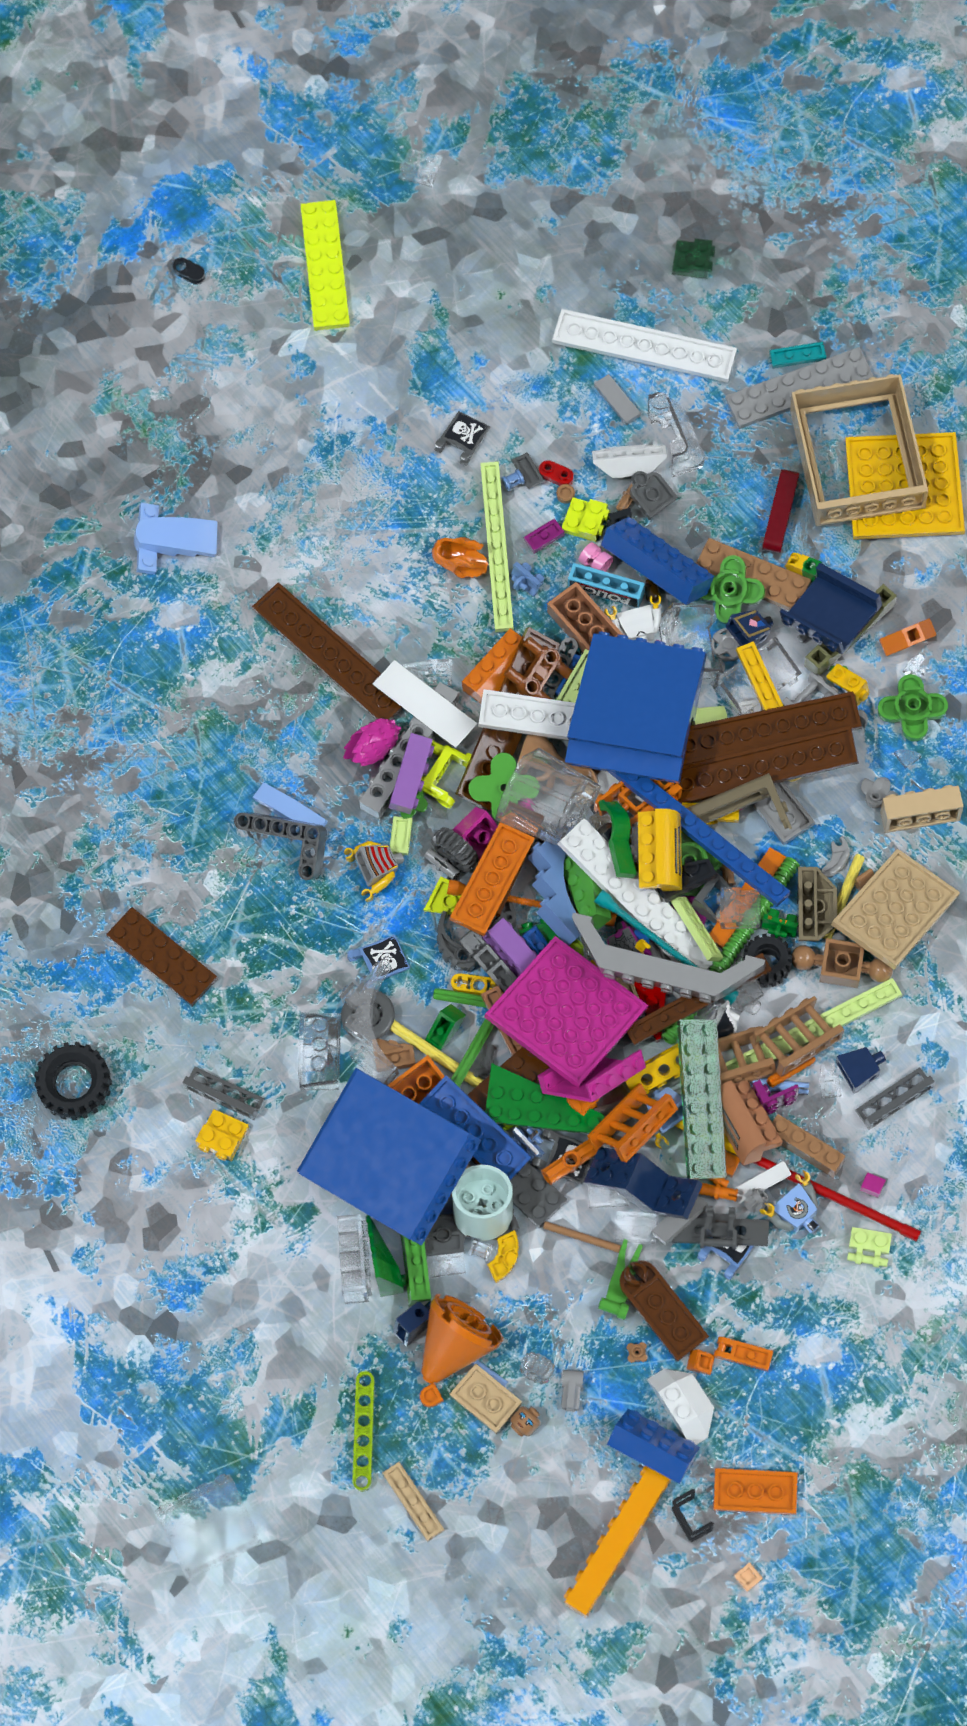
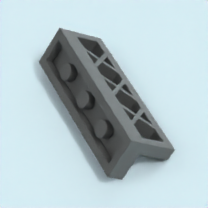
[182,1067,265,1120]
[855,1067,935,1130]

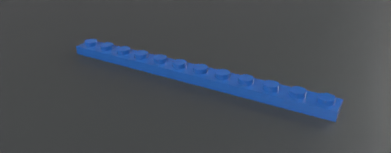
[609,772,790,907]

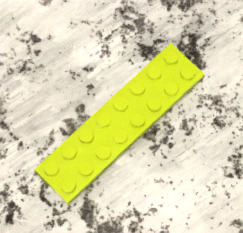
[300,200,350,331]

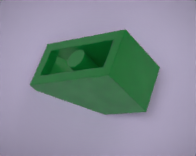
[425,1004,466,1051]

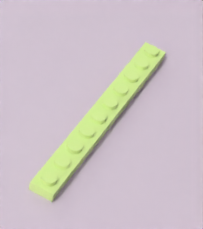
[480,461,514,632]
[725,978,902,1070]

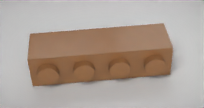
[772,1114,846,1178]

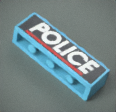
[568,563,645,608]

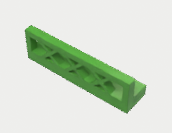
[400,1234,431,1306]

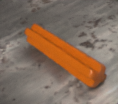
[766,1057,816,1088]

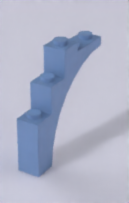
[527,826,580,946]

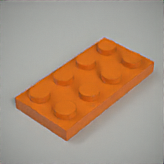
[713,1468,797,1515]

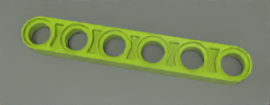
[352,1371,375,1492]

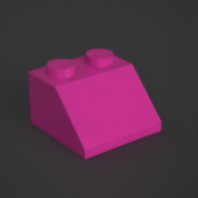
[452,807,498,863]

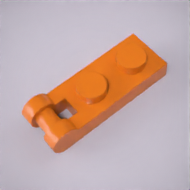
[713,1337,773,1372]

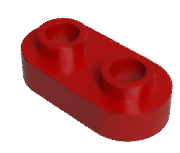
[539,460,574,486]

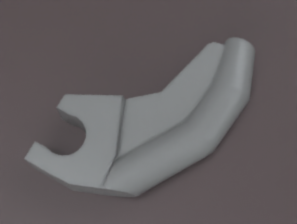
[822,836,850,878]

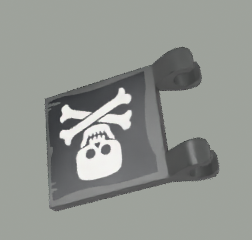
[435,411,490,466]
[531,1129,590,1184]

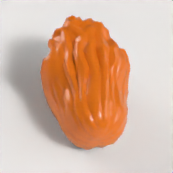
[432,537,489,579]

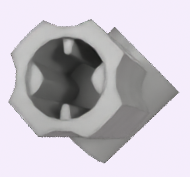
[561,1369,584,1411]

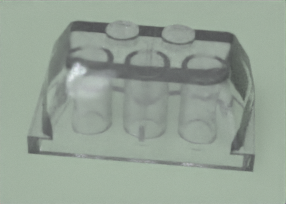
[298,1012,341,1090]

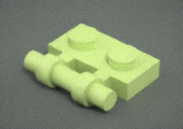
[847,1227,892,1268]

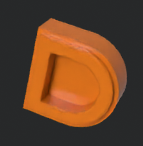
[420,1383,444,1408]

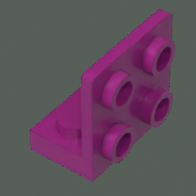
[752,1080,799,1115]

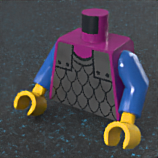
[596,922,652,967]

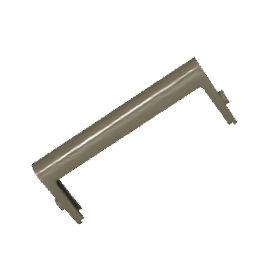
[629,773,792,873]

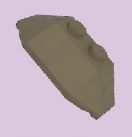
[797,867,837,941]

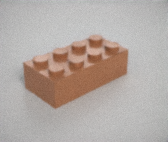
[547,582,623,652]

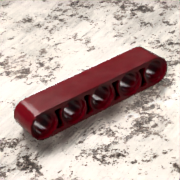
[762,469,800,553]

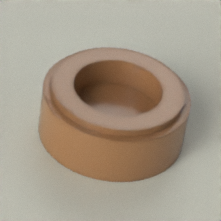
[556,484,575,504]

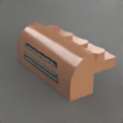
[708,1080,783,1166]

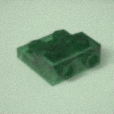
[672,238,716,279]

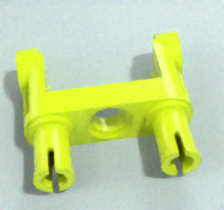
[421,738,472,809]

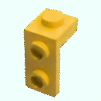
[826,664,870,706]

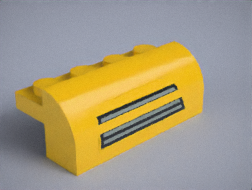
[638,808,682,891]

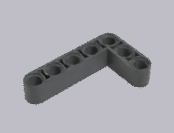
[234,812,327,880]

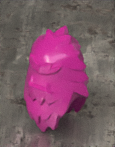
[343,718,401,766]

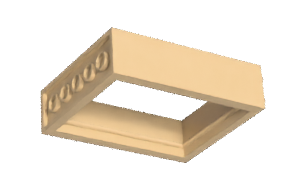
[790,374,928,526]

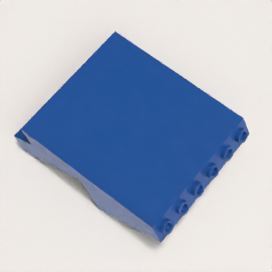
[565,631,707,784]
[297,1068,482,1246]

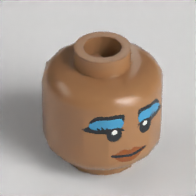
[511,1406,541,1437]

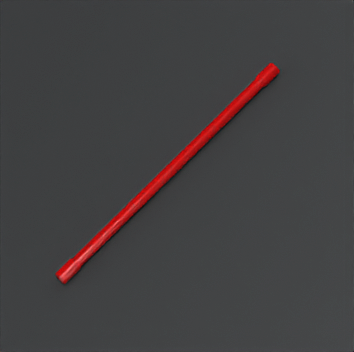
[682,1130,921,1242]

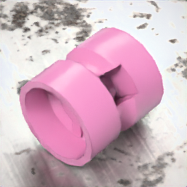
[578,542,614,572]

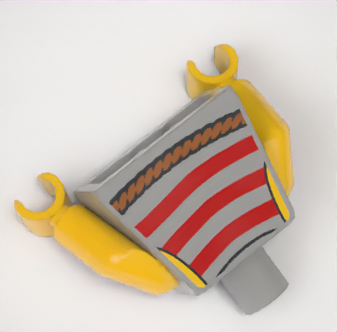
[344,841,404,902]

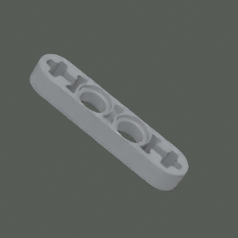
[542,637,578,699]

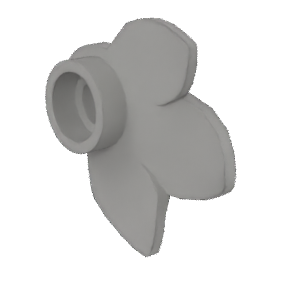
[861,777,898,809]

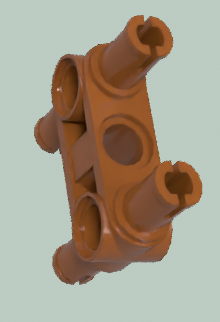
[504,637,573,700]

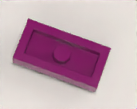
[524,518,565,554]

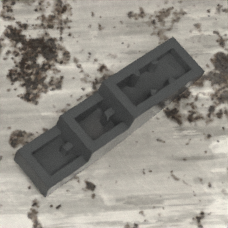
[458,930,517,993]

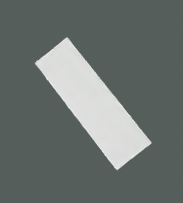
[373,660,478,748]

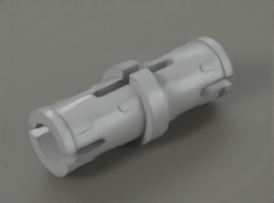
[424,848,461,880]

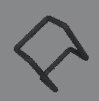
[672,1489,714,1542]

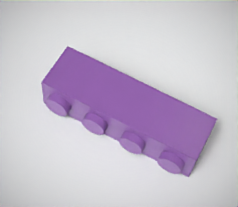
[388,733,434,814]
[481,918,538,978]

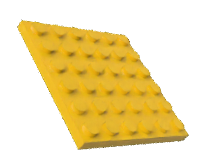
[845,432,965,540]

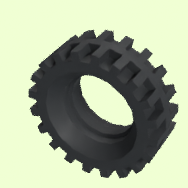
[34,1042,112,1120]

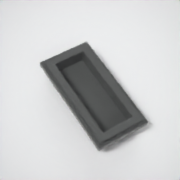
[511,452,545,489]

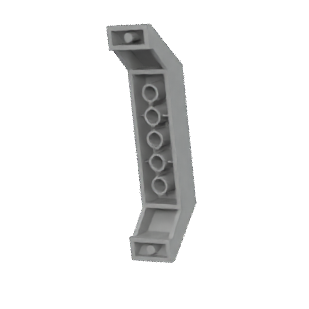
[572,912,765,1004]

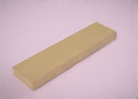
[382,1462,445,1542]

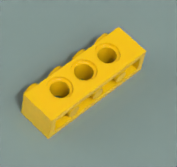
[625,1036,704,1094]

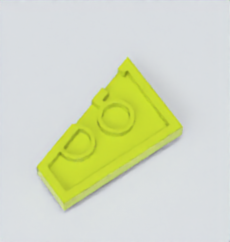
[424,876,461,915]

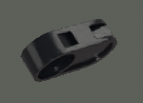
[172,257,205,284]

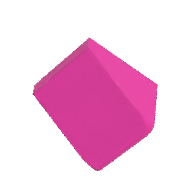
[860,1172,886,1198]

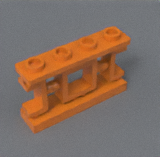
[594,779,682,837]

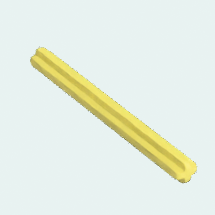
[390,1020,483,1088]

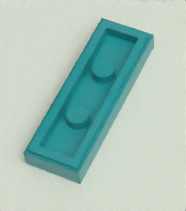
[769,341,826,369]

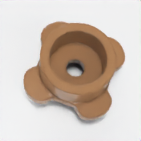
[627,1342,648,1363]

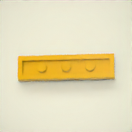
[736,641,783,710]

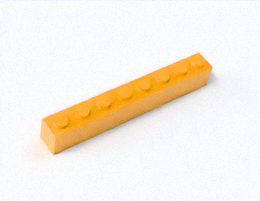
[563,1466,671,1618]

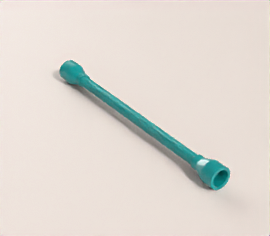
[594,890,740,1005]

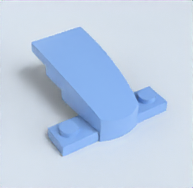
[134,503,217,575]

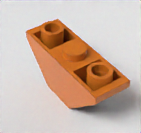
[879,618,937,656]

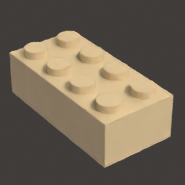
[880,785,964,833]

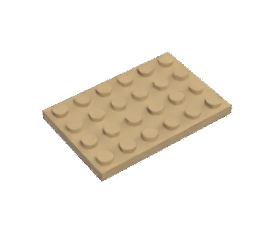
[831,848,960,970]

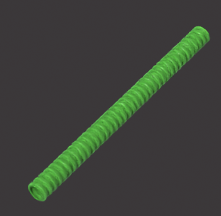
[662,857,800,1045]

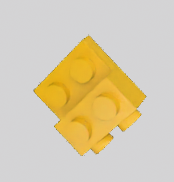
[195,1109,249,1161]

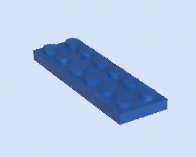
[419,1075,532,1181]

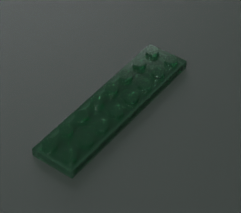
[677,1019,727,1179]

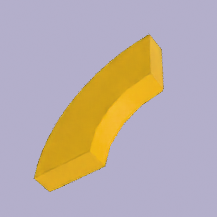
[487,1230,519,1283]

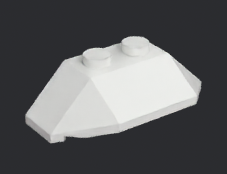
[592,444,667,479]
[647,1369,714,1445]

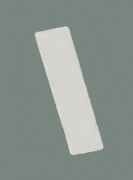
[734,1161,791,1203]

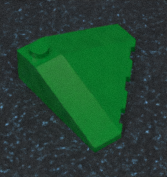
[366,1215,407,1297]

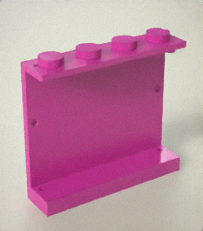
[538,1049,646,1102]

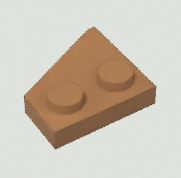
[372,1038,416,1073]

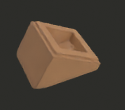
[855,868,874,891]

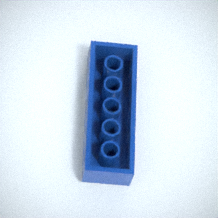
[601,517,714,605]

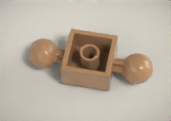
[791,938,893,988]

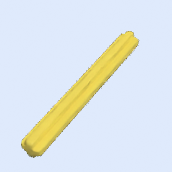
[823,854,865,940]

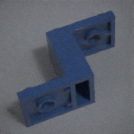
[584,1147,703,1220]

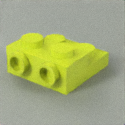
[562,497,610,542]

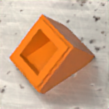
[687,1349,714,1375]

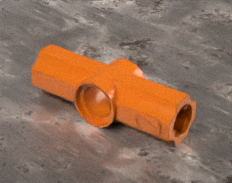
[541,1139,597,1185]

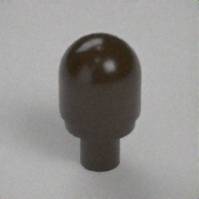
[645,579,661,603]

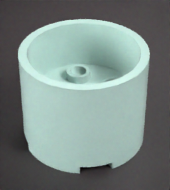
[452,1165,513,1241]

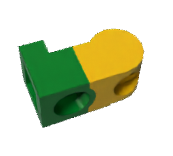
[785,552,822,583]

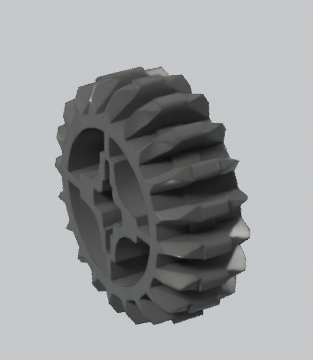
[431,827,479,873]

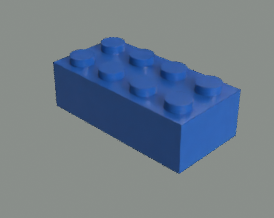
[607,1409,700,1484]

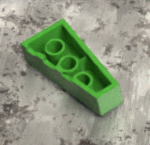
[564,856,612,930]

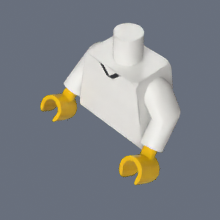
[604,595,662,642]

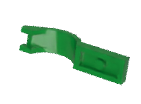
[598,800,637,878]

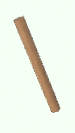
[543,1221,621,1253]

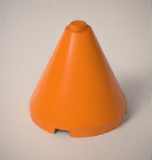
[421,1294,503,1384]

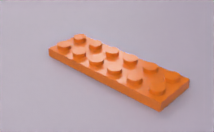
[449,821,535,936]

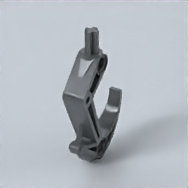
[437,890,516,972]

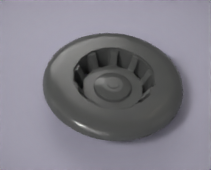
[341,989,395,1041]

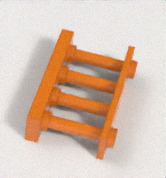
[587,1083,678,1163]

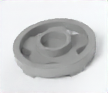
[711,628,741,661]

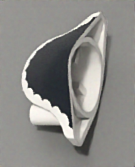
[699,1000,740,1040]

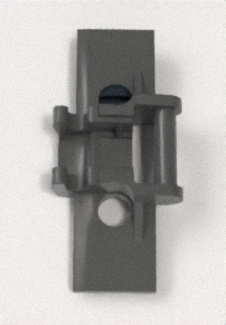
[671,1206,770,1249]

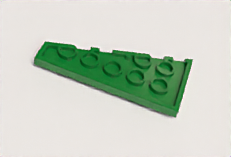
[485,1063,605,1134]

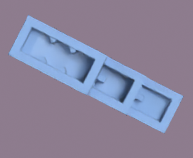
[253,783,328,837]

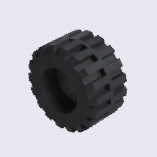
[743,934,792,988]

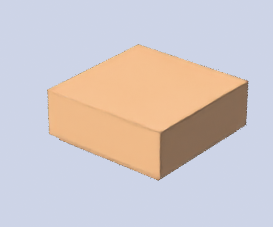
[734,1562,763,1592]

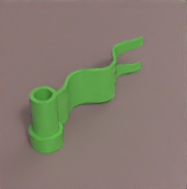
[598,1239,643,1320]

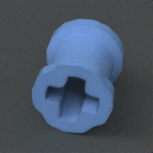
[501,469,525,492]

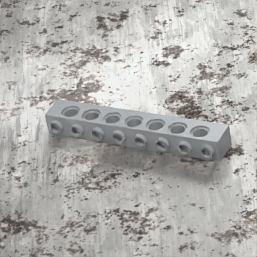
[358,682,460,820]

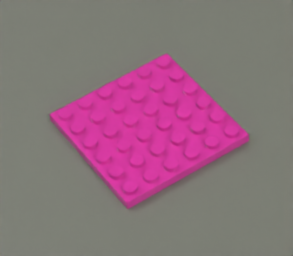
[484,936,648,1087]

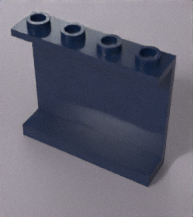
[779,563,882,654]

